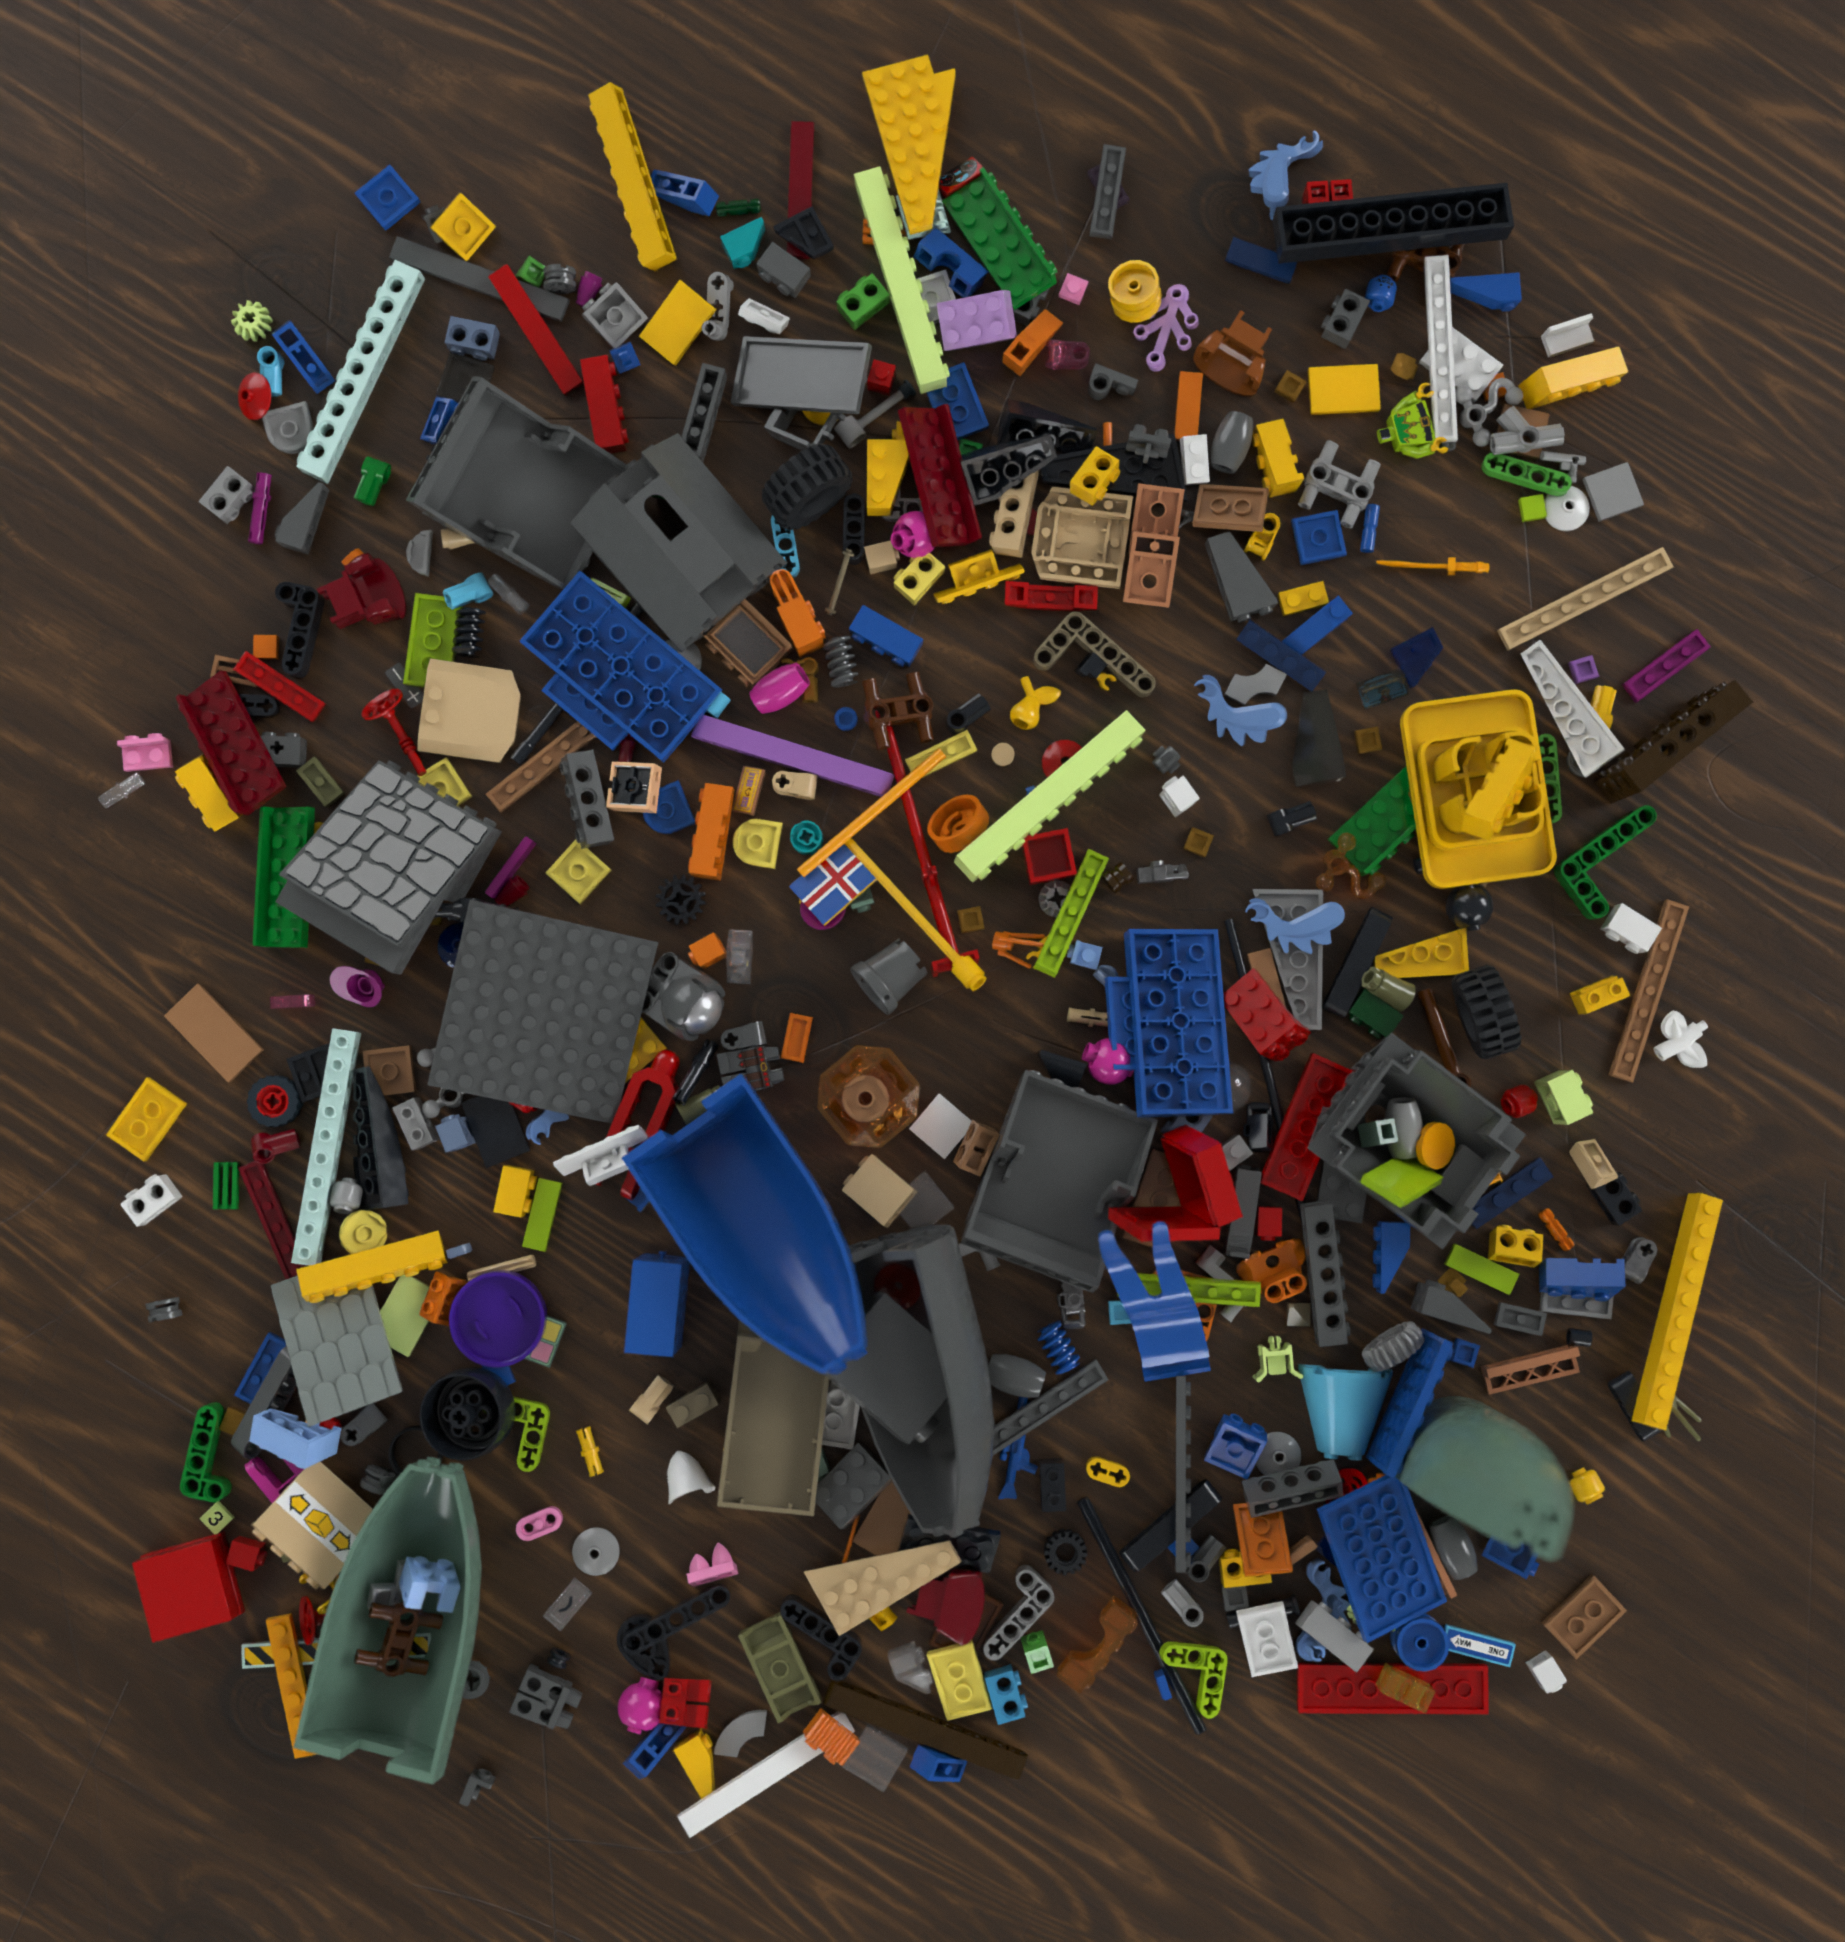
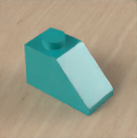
[720,217,765,269]

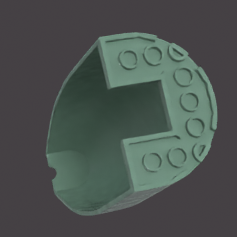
[1395,1396,1573,1561]
[294,1457,482,1784]

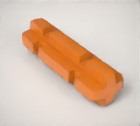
[1538,1208,1575,1251]

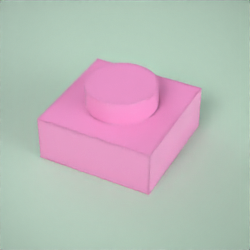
[1058,273,1089,306]

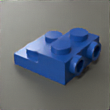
[1204,1414,1267,1479]
[1482,1537,1539,1579]

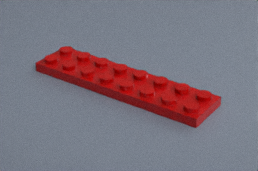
[1297,1663,1489,1714]

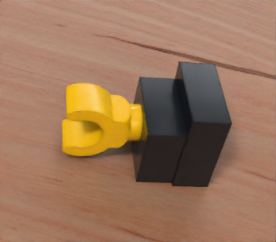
[1074,652,1116,691]

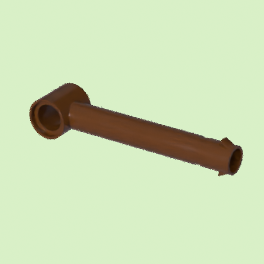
[1418,988,1471,1087]

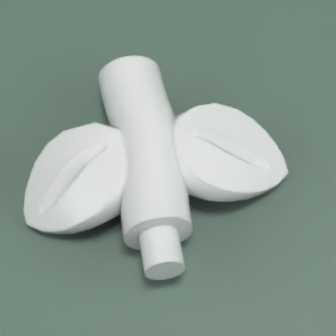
[1653,1010,1708,1068]

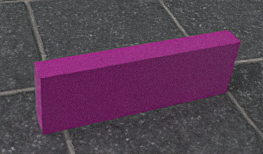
[485,836,537,899]

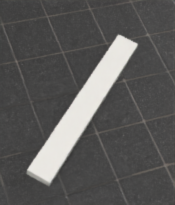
[1424,255,1458,443]
[677,1711,855,1838]

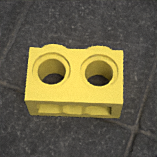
[893,553,945,606]

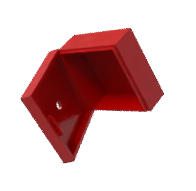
[1108,1124,1243,1242]

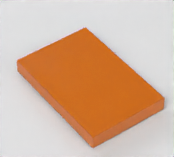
[1233,1503,1293,1577]

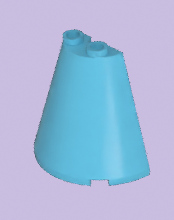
[1298,1364,1393,1460]

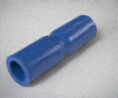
[1360,504,1380,553]

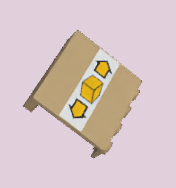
[251,1462,373,1589]

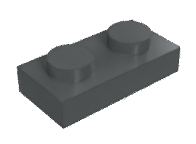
[1494,1302,1547,1336]

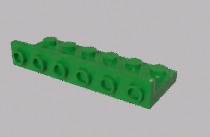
[942,167,1057,310]
[1327,766,1416,876]
[253,806,315,948]

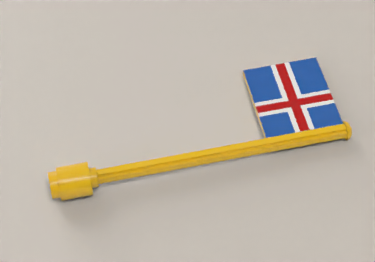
[789,838,986,991]

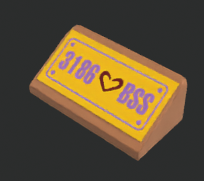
[732,766,766,816]

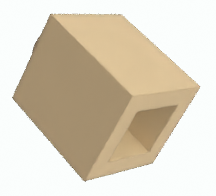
[864,540,900,574]

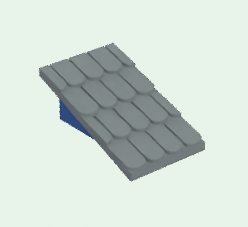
[271,1276,403,1427]

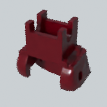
[317,553,406,629]
[906,1569,985,1645]

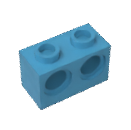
[984,1664,1028,1725]

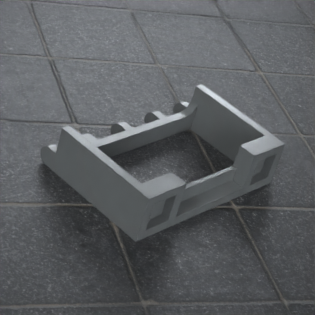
[764,377,868,450]

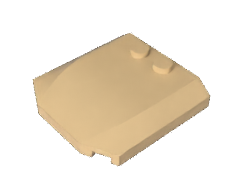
[1031,487,1133,589]
[417,659,521,763]

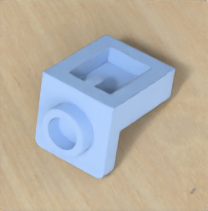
[1067,940,1103,970]

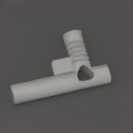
[1540,451,1586,483]

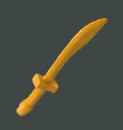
[1376,557,1489,575]

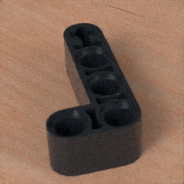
[275,582,325,679]
[780,1594,862,1681]

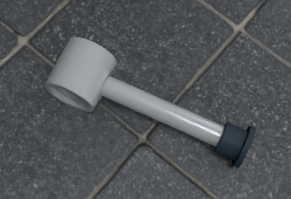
[834,379,916,448]

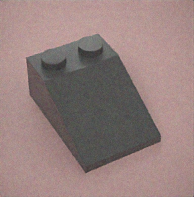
[1411,1279,1491,1334]

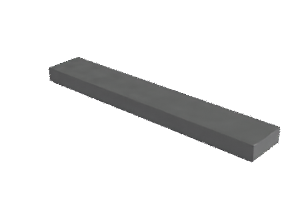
[993,1359,1109,1455]

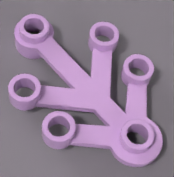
[1134,284,1199,372]

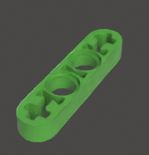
[1481,453,1572,497]
[1538,734,1562,824]

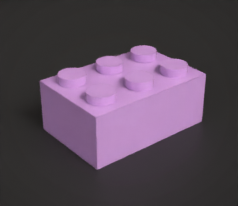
[937,290,1017,351]

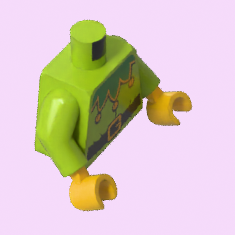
[1377,383,1448,459]

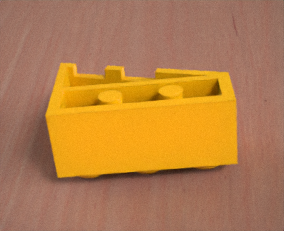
[1252,419,1304,498]
[175,753,242,832]

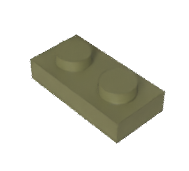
[296,756,345,808]

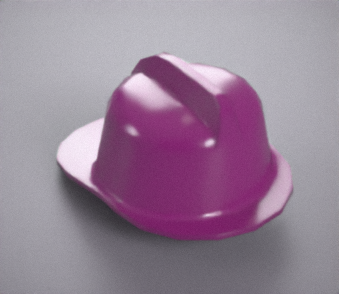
[330,966,385,1007]

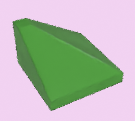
[516,256,545,288]

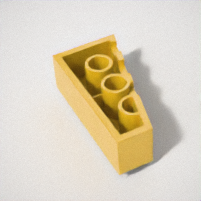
[1518,346,1628,409]
[1461,738,1536,841]

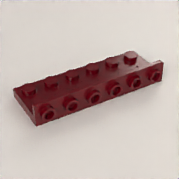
[898,404,982,547]
[175,670,287,815]

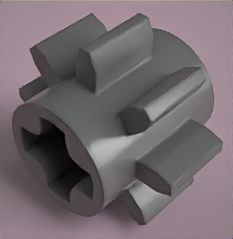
[1152,746,1181,774]

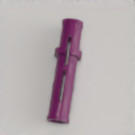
[248,472,272,545]

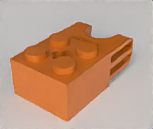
[770,569,826,658]

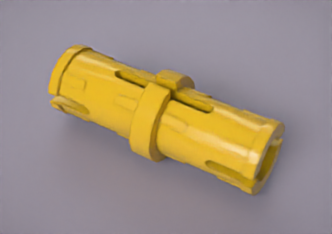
[576,1426,604,1477]

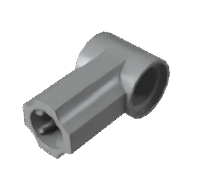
[1161,1579,1204,1627]

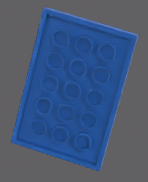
[1365,1328,1454,1478]
[1317,1475,1447,1643]

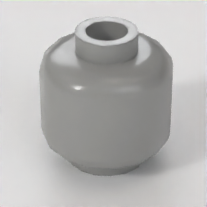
[329,1178,363,1214]

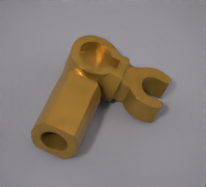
[781,657,819,703]

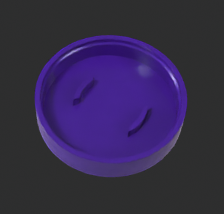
[449,1270,547,1367]

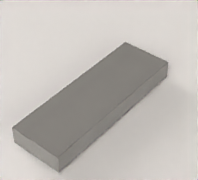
[1539,1292,1614,1319]

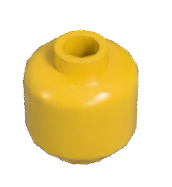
[1569,1467,1605,1505]

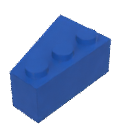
[1539,1258,1625,1302]

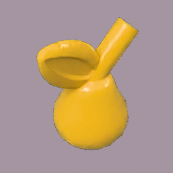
[1010,676,1061,730]

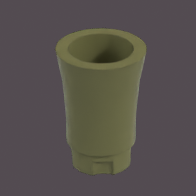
[1361,967,1415,1012]
[675,1085,720,1125]

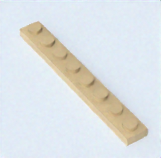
[1497,547,1673,651]

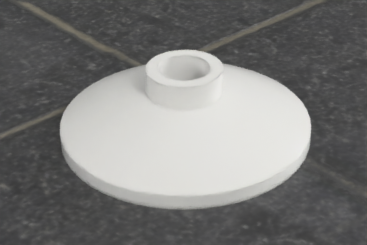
[1544,486,1590,531]

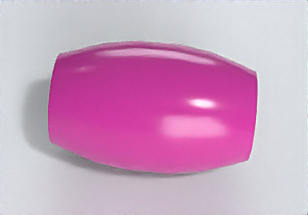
[749,663,810,714]

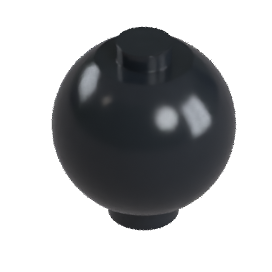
[1445,884,1494,932]

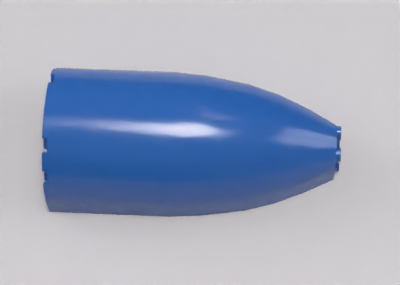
[622,1074,868,1375]

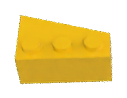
[867,439,910,516]

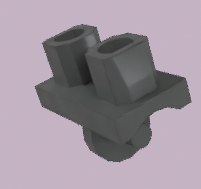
[1126,424,1171,463]

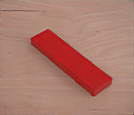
[232,651,326,723]

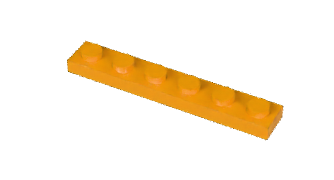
[266,1613,317,1759]

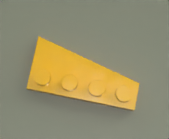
[1373,927,1469,978]

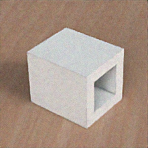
[1526,1650,1567,1694]

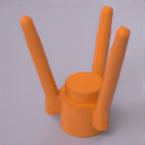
[992,931,1045,969]

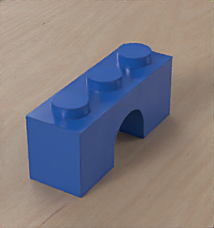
[914,228,988,298]

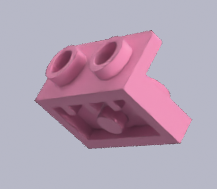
[117,733,173,772]

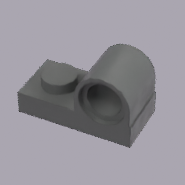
[1088,363,1138,400]

